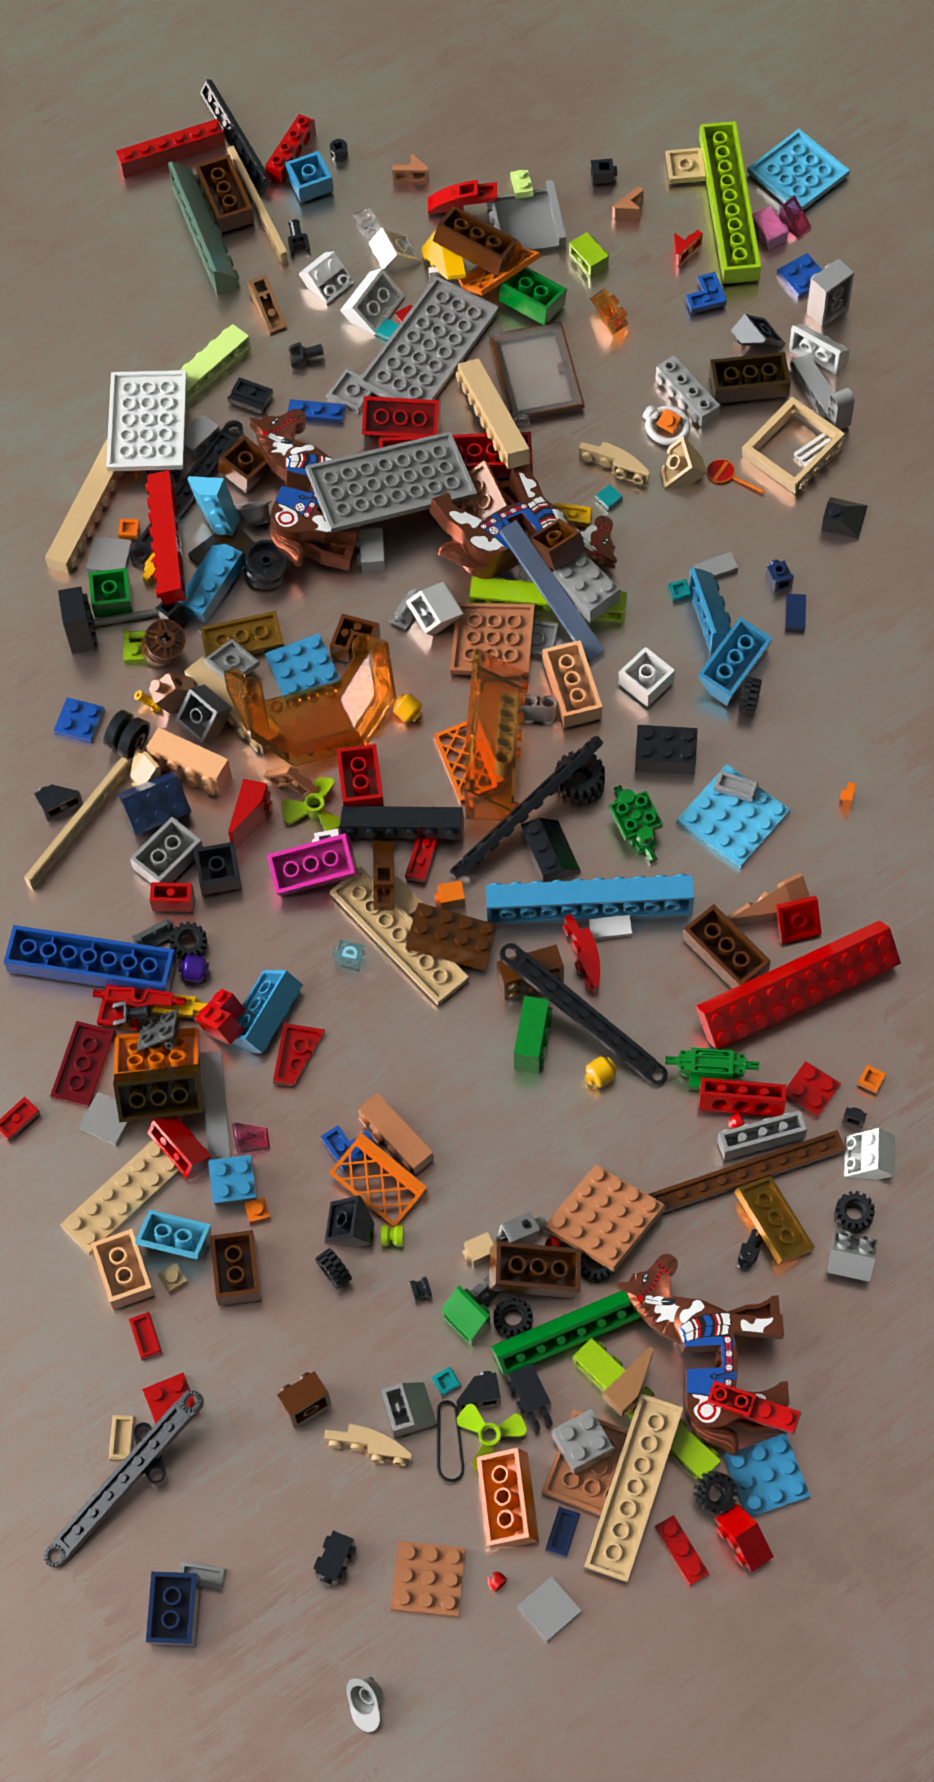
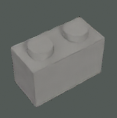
[184,414,220,461]
[356,528,385,573]

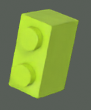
[569,232,609,278]

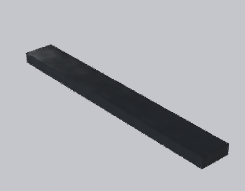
[200,79,271,193]

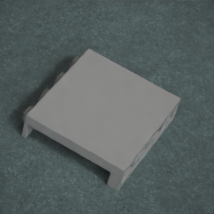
[487,180,566,253]

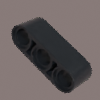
[133,1422,169,1489]

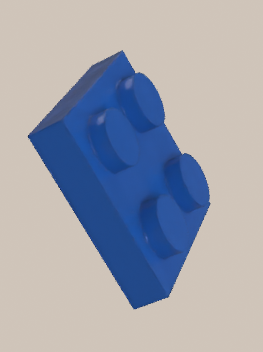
[777,253,822,299]
[53,697,105,744]

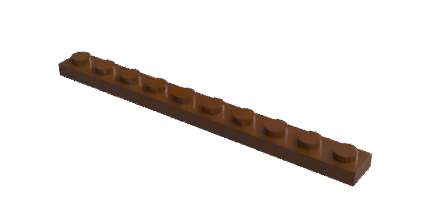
[648,1130,846,1214]

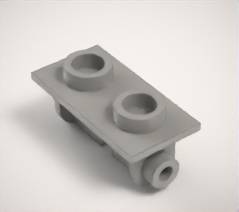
[389,589,419,630]

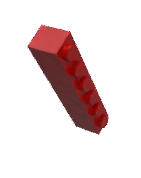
[116,119,226,178]

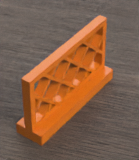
[458,241,541,296]
[434,714,507,803]
[329,1133,427,1227]

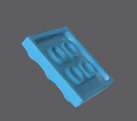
[265,633,341,704]
[723,1433,810,1518]

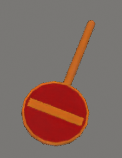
[707,459,765,493]

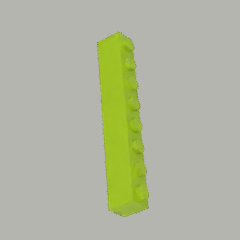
[469,576,627,622]
[573,1338,721,1480]

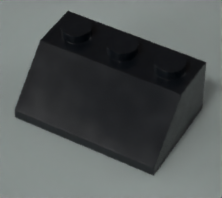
[520,818,581,882]

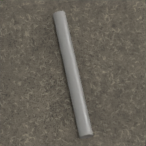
[94,609,159,627]

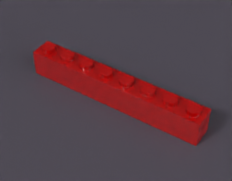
[145,470,187,605]

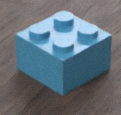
[285,151,334,203]
[208,1155,257,1205]

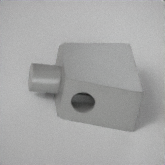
[496,1213,547,1244]

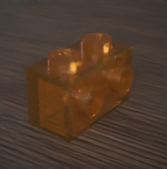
[590,288,629,334]

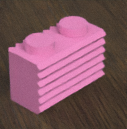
[752,206,789,250]

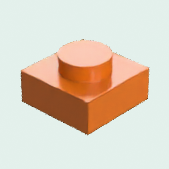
[656,408,683,434]
[118,519,140,540]
[840,782,856,810]
[857,1064,886,1094]
[244,1197,271,1225]

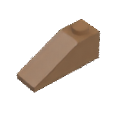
[247,274,287,333]
[603,1347,653,1417]

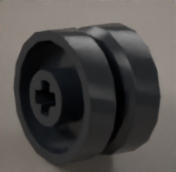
[244,540,288,590]
[103,710,150,761]

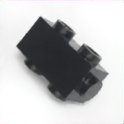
[313,1530,357,1586]

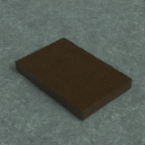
[188,525,254,567]

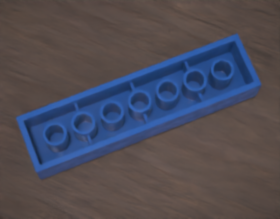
[3,925,177,992]

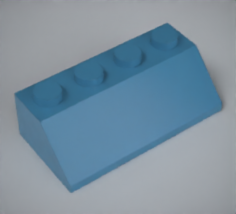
[179,544,245,624]
[689,567,731,653]
[698,617,773,706]
[232,970,303,1053]

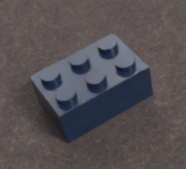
[118,771,192,835]
[146,1571,200,1646]

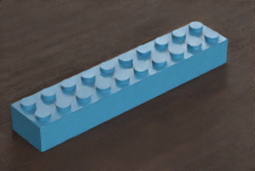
[486,874,694,924]

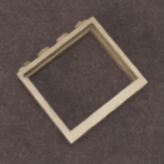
[742,397,845,494]

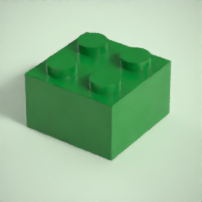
[88,568,133,618]

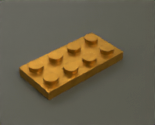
[200,611,284,657]
[735,1175,815,1265]

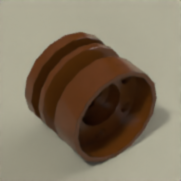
[140,619,186,667]

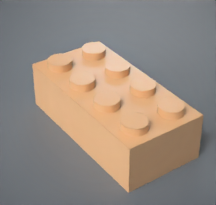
[542,640,602,728]
[146,727,232,797]

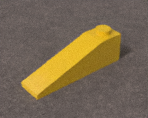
[421,232,466,280]

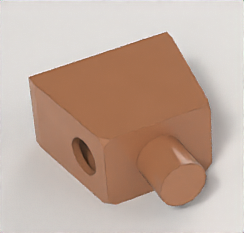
[149,673,195,714]

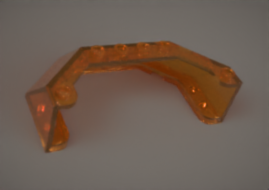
[223,634,397,767]
[464,649,528,821]

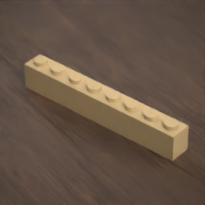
[456,359,530,469]
[45,437,124,574]

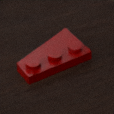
[273,1023,325,1087]

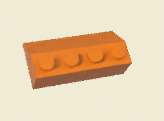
[477,1448,539,1547]

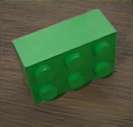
[499,267,567,325]
[514,996,553,1073]

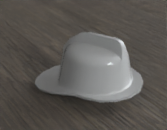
[235,501,272,525]
[346,1677,383,1732]

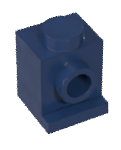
[766,559,794,593]

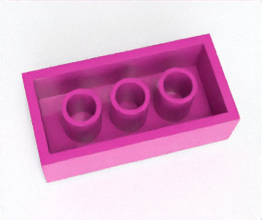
[267,833,359,897]

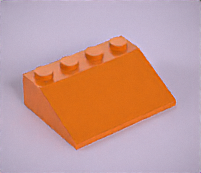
[113,1027,201,1076]

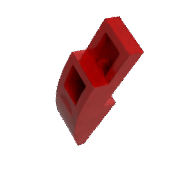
[428,180,498,214]
[562,913,600,996]
[707,1381,802,1434]

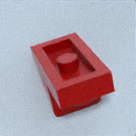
[673,229,703,267]

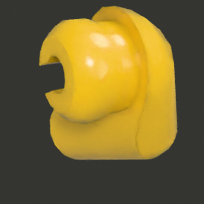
[134,690,162,713]

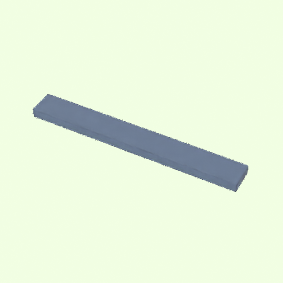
[499,520,605,661]

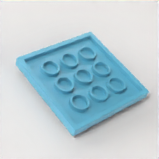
[747,129,850,214]
[676,764,791,869]

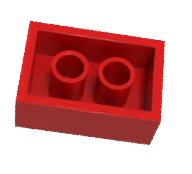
[336,744,384,806]

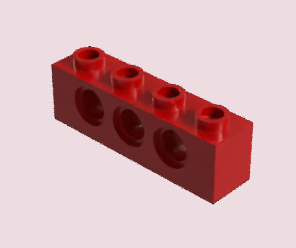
[265,114,316,186]
[698,1078,786,1116]

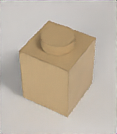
[462,1232,493,1268]

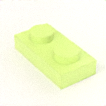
[510,170,534,199]

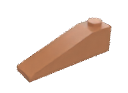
[727,872,810,926]

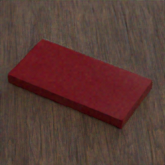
[50,1021,116,1108]

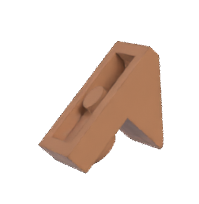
[392,154,429,182]
[612,186,644,220]

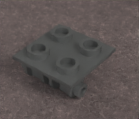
[137,1009,179,1051]

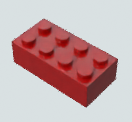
[362,396,441,437]

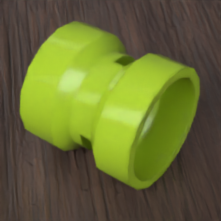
[381,1225,404,1247]

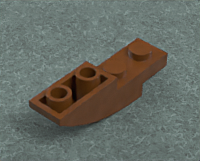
[373,841,394,910]

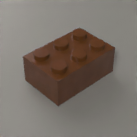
[497,944,564,1000]
[210,1230,262,1306]

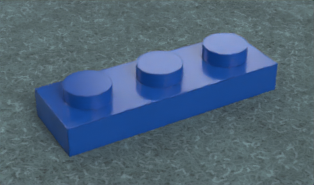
[288,399,346,424]

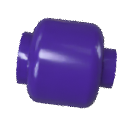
[178,954,209,983]

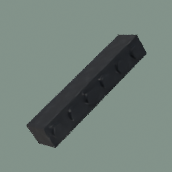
[340,806,465,840]

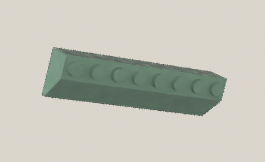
[168,161,239,295]

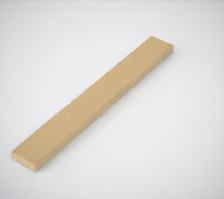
[227,146,289,264]
[24,757,130,889]

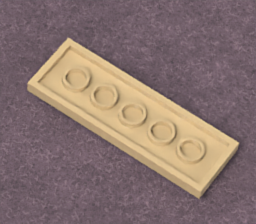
[60,1140,181,1255]

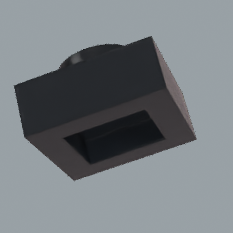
[842,1107,867,1129]

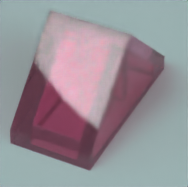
[779,196,811,237]
[232,1122,270,1154]

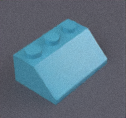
[188,476,240,535]
[135,1209,211,1259]

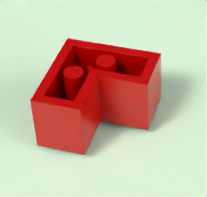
[194,989,246,1045]
[715,1503,774,1572]

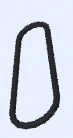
[437,1400,464,1482]

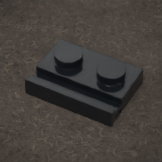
[227,377,273,414]

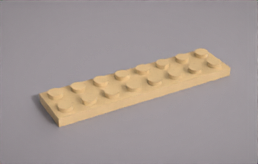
[330,866,469,1005]
[584,1394,684,1583]

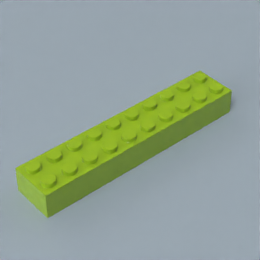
[699,121,761,284]

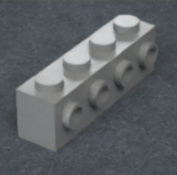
[655,355,720,427]
[717,1110,807,1161]

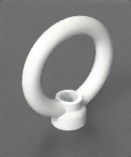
[642,405,690,446]

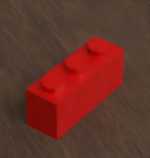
[147,1116,211,1178]

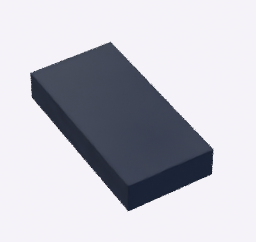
[785,594,806,632]
[545,1507,581,1558]

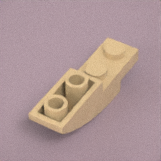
[579,441,650,486]
[324,1424,413,1466]

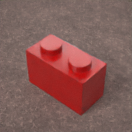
[149,882,195,912]

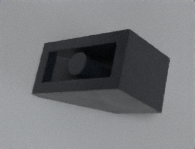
[34,784,83,821]
[456,1371,501,1411]

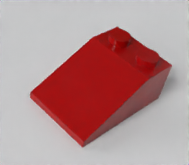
[228,779,273,851]

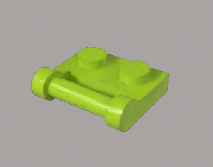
[123,630,163,664]

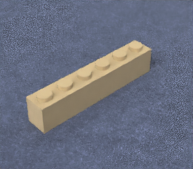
[185,656,282,755]

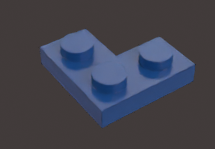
[686,272,727,314]
[320,1125,379,1172]

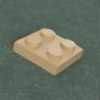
[665,147,706,184]

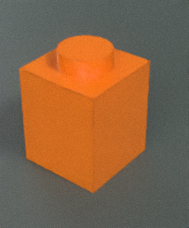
[434,881,466,910]

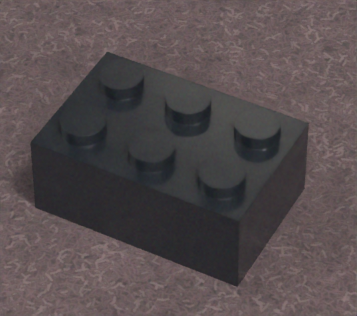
[58,586,97,654]
[635,725,698,775]

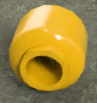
[393,694,422,723]
[585,1056,617,1088]

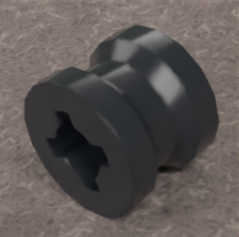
[330,139,348,162]
[409,1276,432,1302]

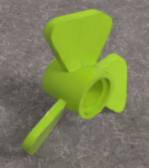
[281,777,341,831]
[457,1404,527,1471]

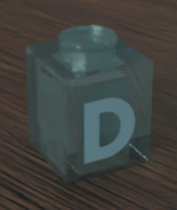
[332,940,365,972]

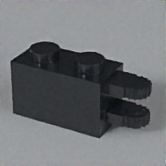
[506,1364,553,1432]

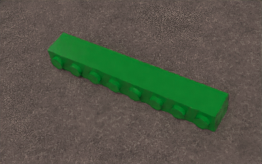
[491,1291,641,1376]

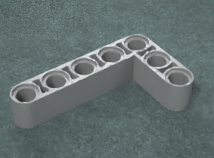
[790,354,855,430]
[494,693,558,777]

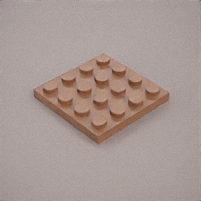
[450,603,535,676]
[545,1164,666,1272]
[541,1409,629,1517]

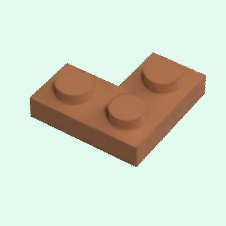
[263,766,318,797]

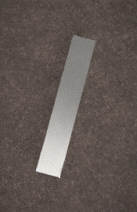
[200,1050,231,1160]

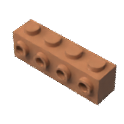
[358,1093,434,1175]

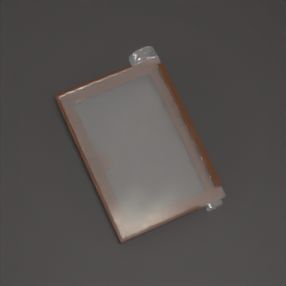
[489,321,585,428]

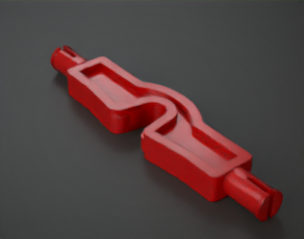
[93,986,186,1009]

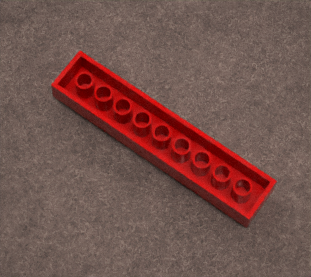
[695,920,901,1050]

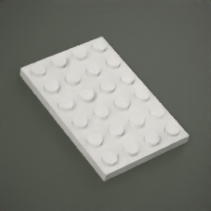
[106,370,187,471]

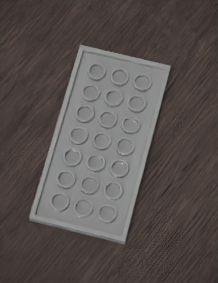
[358,276,499,400]
[305,431,477,533]

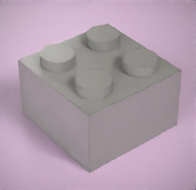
[552,1409,613,1475]

